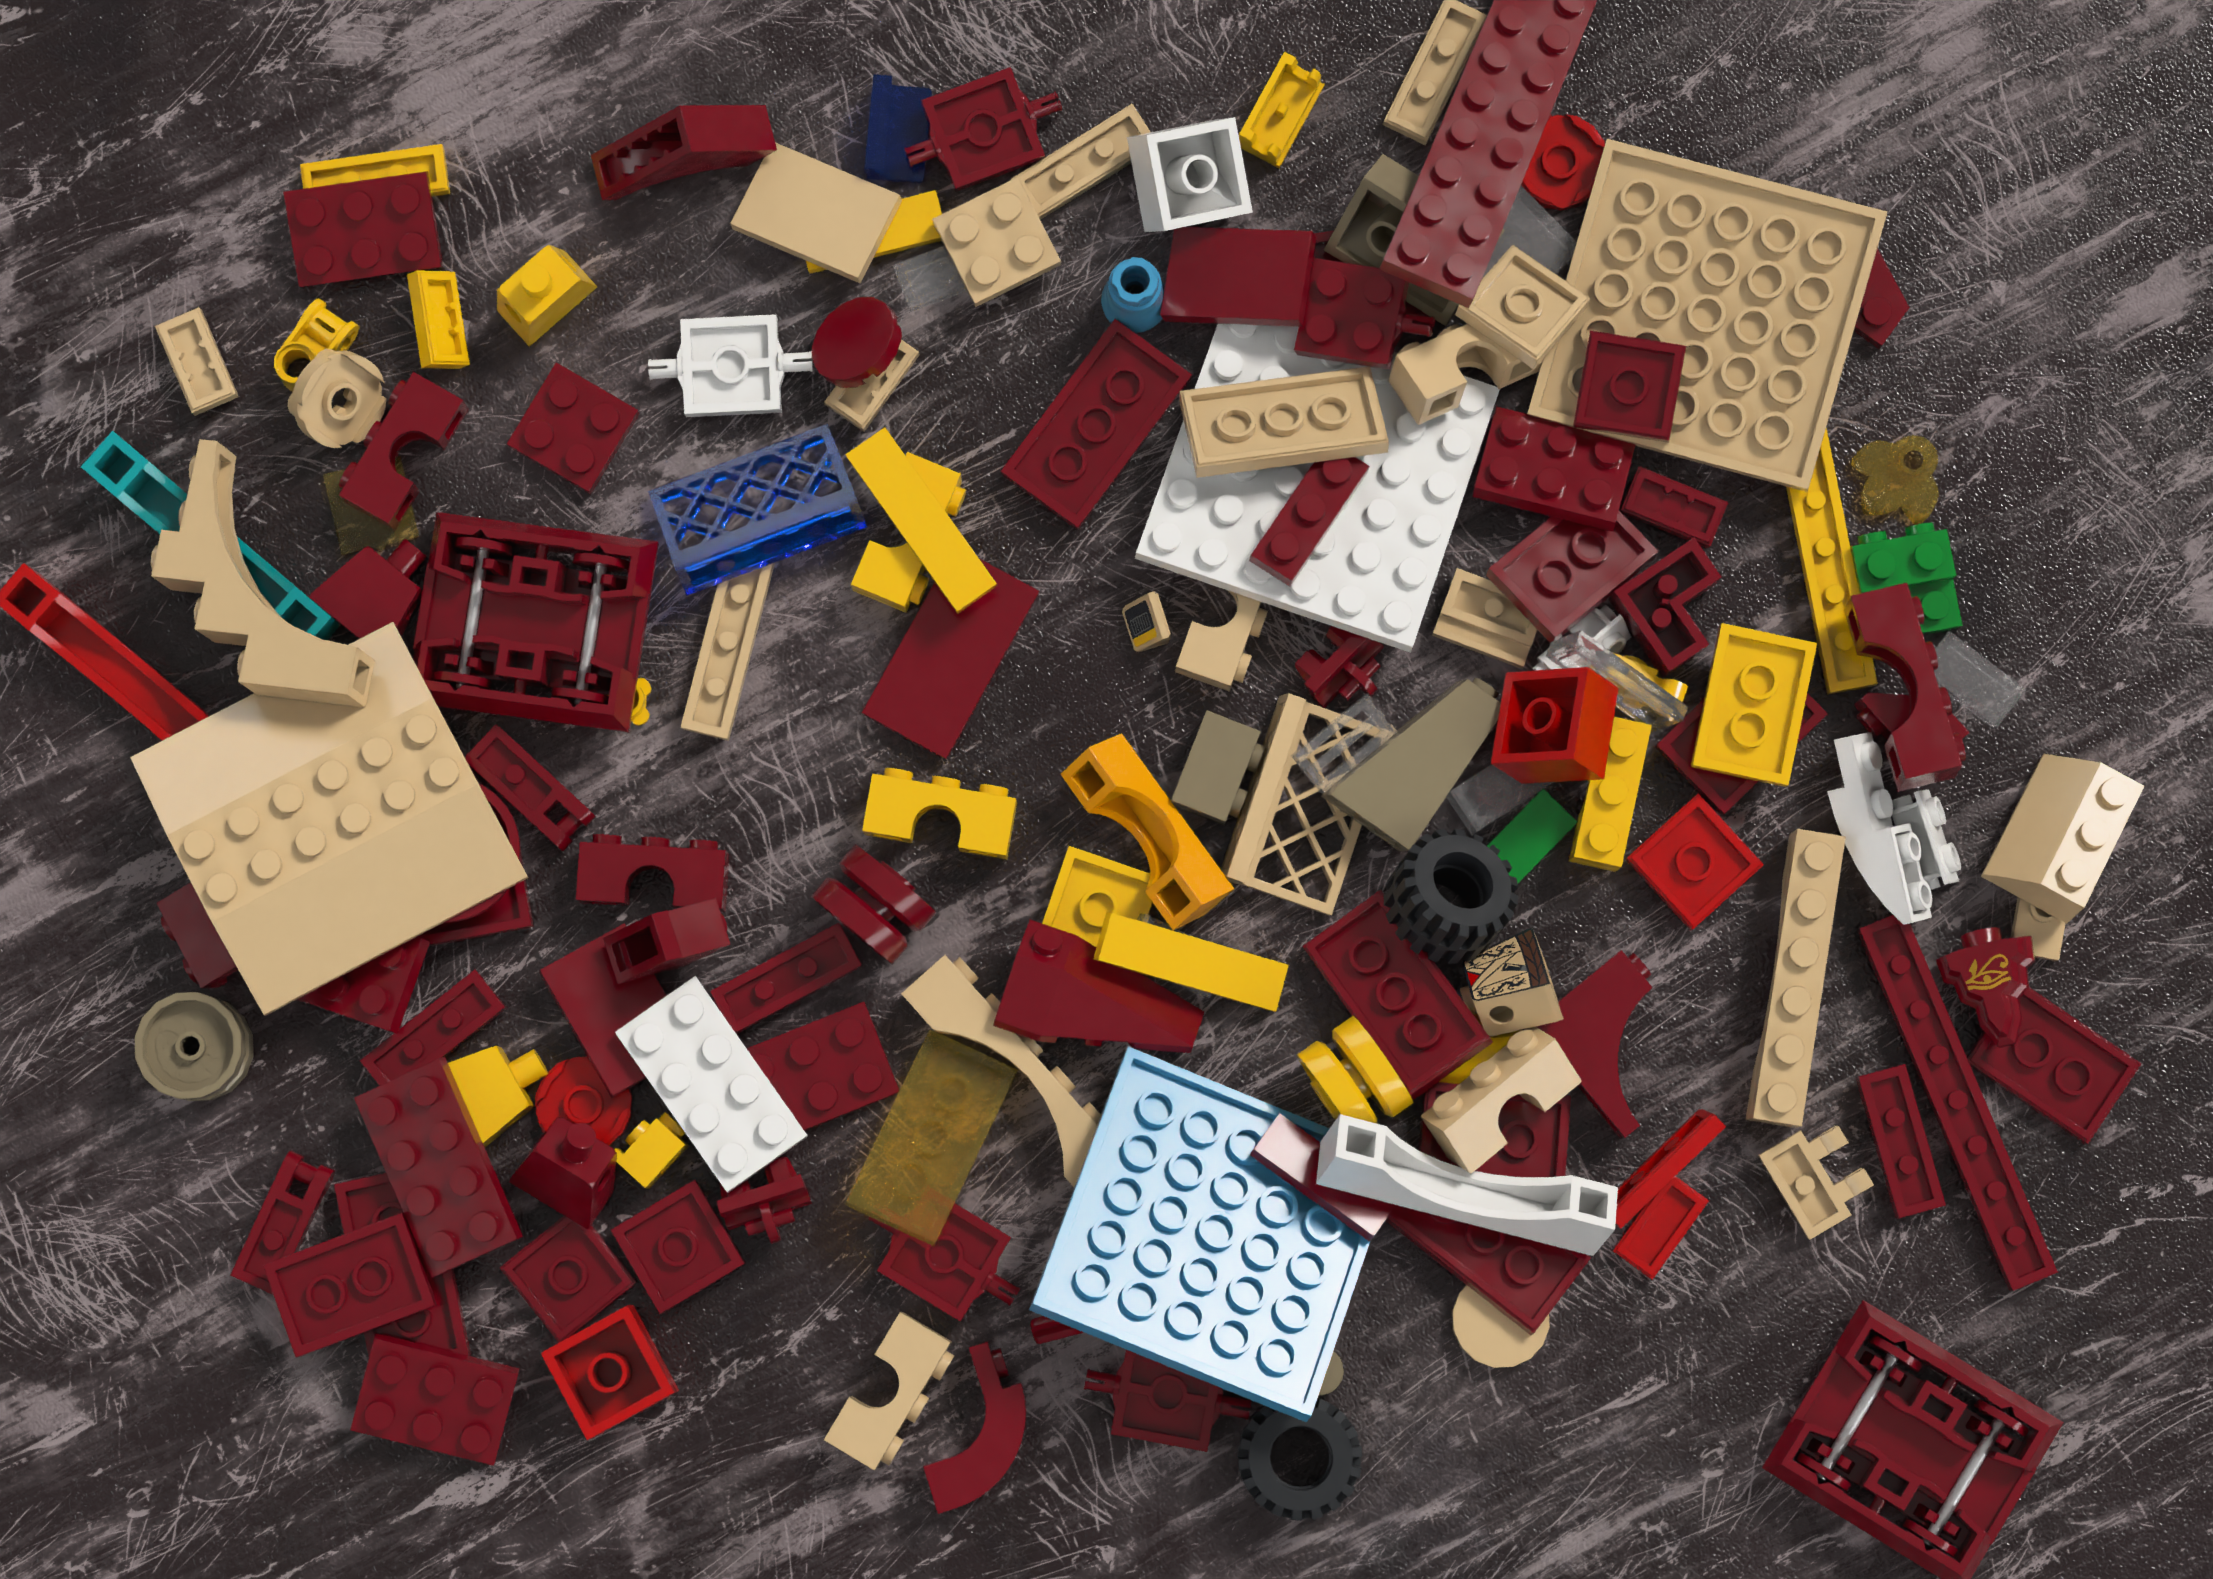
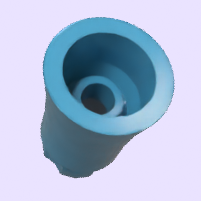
[1101,257,1165,333]

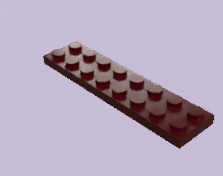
[1379,0,1597,308]

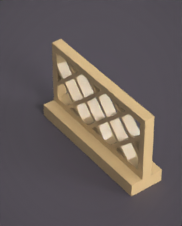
[1221,693,1393,916]

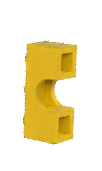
[851,452,967,613]
[1568,717,1652,872]
[862,768,1017,860]

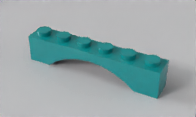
[81,431,341,640]

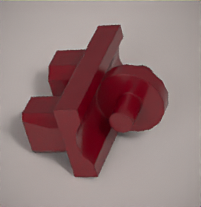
[1294,626,1384,708]
[716,1157,812,1244]

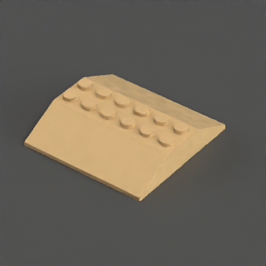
[130,622,528,1016]

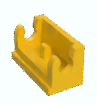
[1239,52,1325,169]

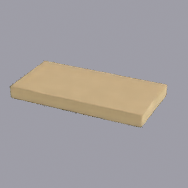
[1179,366,1389,478]

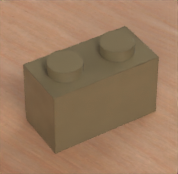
[1171,710,1266,826]

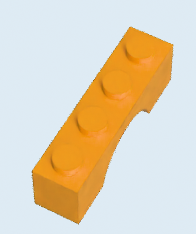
[1060,733,1234,930]

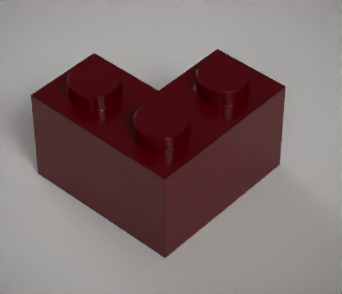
[1608,537,1722,678]

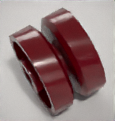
[811,844,936,965]

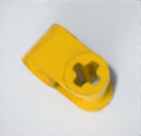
[274,298,359,392]

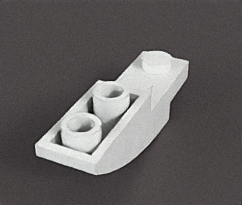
[1827,732,1932,925]

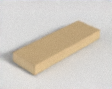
[1383,0,1487,146]
[1011,104,1151,220]

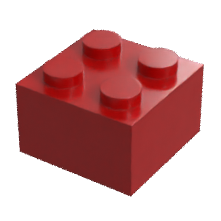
[1491,667,1618,784]
[541,1305,679,1440]

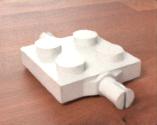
[648,315,813,417]

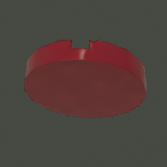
[812,297,902,388]

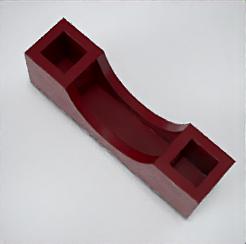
[1844,583,1966,792]

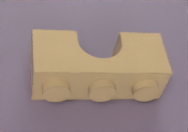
[1388,324,1544,425]
[1175,590,1268,692]
[1421,1027,1582,1174]
[824,1312,955,1470]

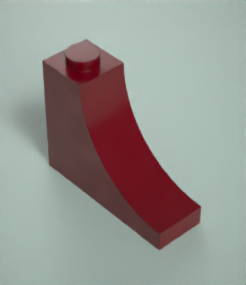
[591,105,777,200]
[1535,950,1653,1139]

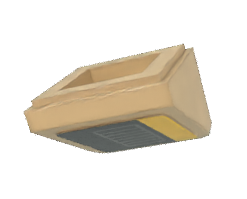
[1122,591,1171,652]

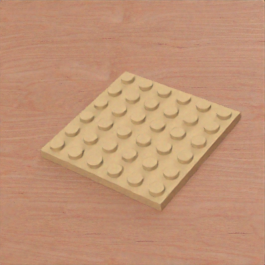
[1527,139,1887,492]

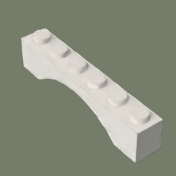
[1316,1114,1618,1256]

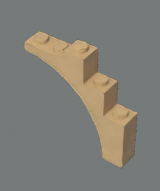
[151,439,375,707]

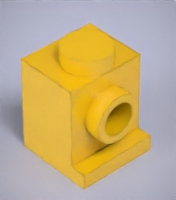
[614,1112,689,1189]

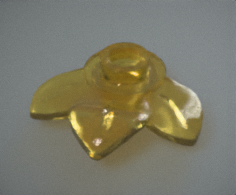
[1851,435,1939,525]

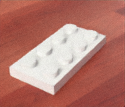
[615,976,808,1193]

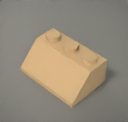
[1981,754,2144,924]

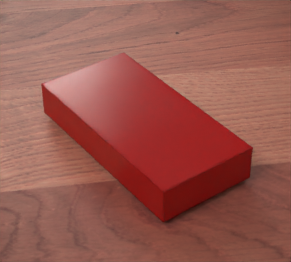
[1611,1176,1709,1280]

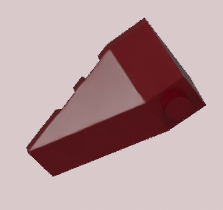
[993,920,1204,1053]

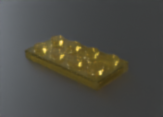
[846,1029,1018,1247]

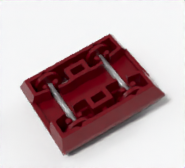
[413,512,659,733]
[1762,1300,2064,1579]

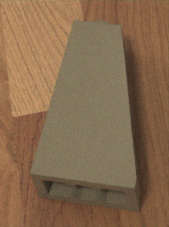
[1321,678,1501,851]

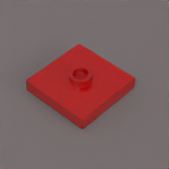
[1625,793,1764,931]

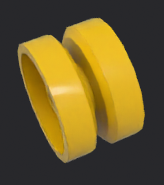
[1296,1016,1414,1124]

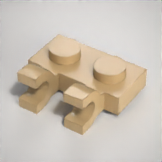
[1758,1125,1874,1240]

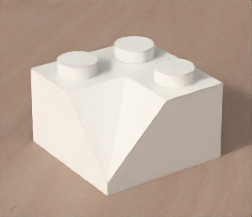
[1127,117,1253,232]

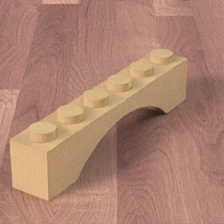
[1746,829,1846,1128]
[901,955,1101,1187]

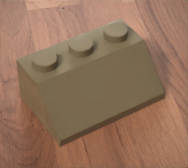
[1324,154,1505,326]

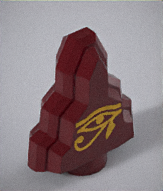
[1936,927,2035,1048]

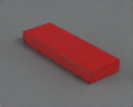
[1615,1109,1726,1229]

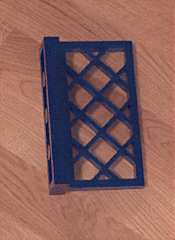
[648,423,867,596]

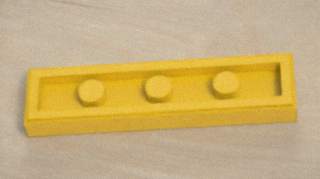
[845,427,997,614]
[1093,912,1289,1012]

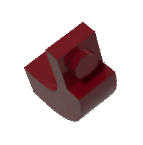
[923,1341,1027,1514]

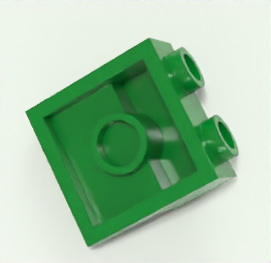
[1851,522,1963,635]

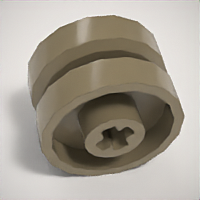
[135,992,254,1101]

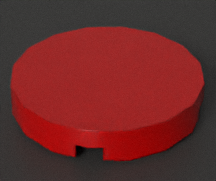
[1520,114,1605,210]
[535,1057,633,1146]

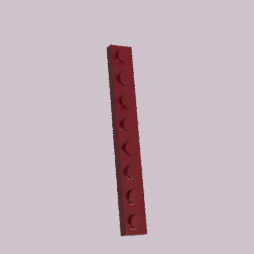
[1857,915,2058,1291]

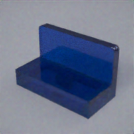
[864,74,932,183]

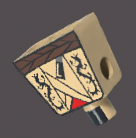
[1455,927,1563,1036]

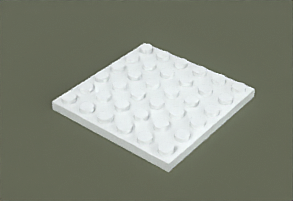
[1135,324,1500,653]

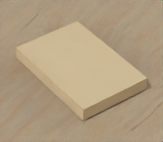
[730,142,902,283]

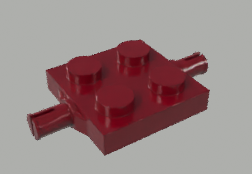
[904,67,1062,192]
[1294,258,1435,370]
[868,1187,1021,1322]
[1084,1350,1252,1452]

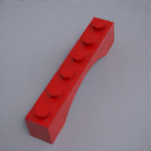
[0,563,210,741]

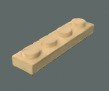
[681,541,777,741]

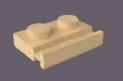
[1432,568,1537,669]

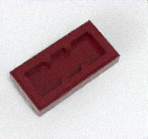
[1620,466,1728,549]

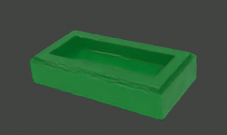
[1487,789,1578,883]

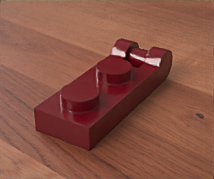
[465,724,596,851]
[230,1150,335,1295]

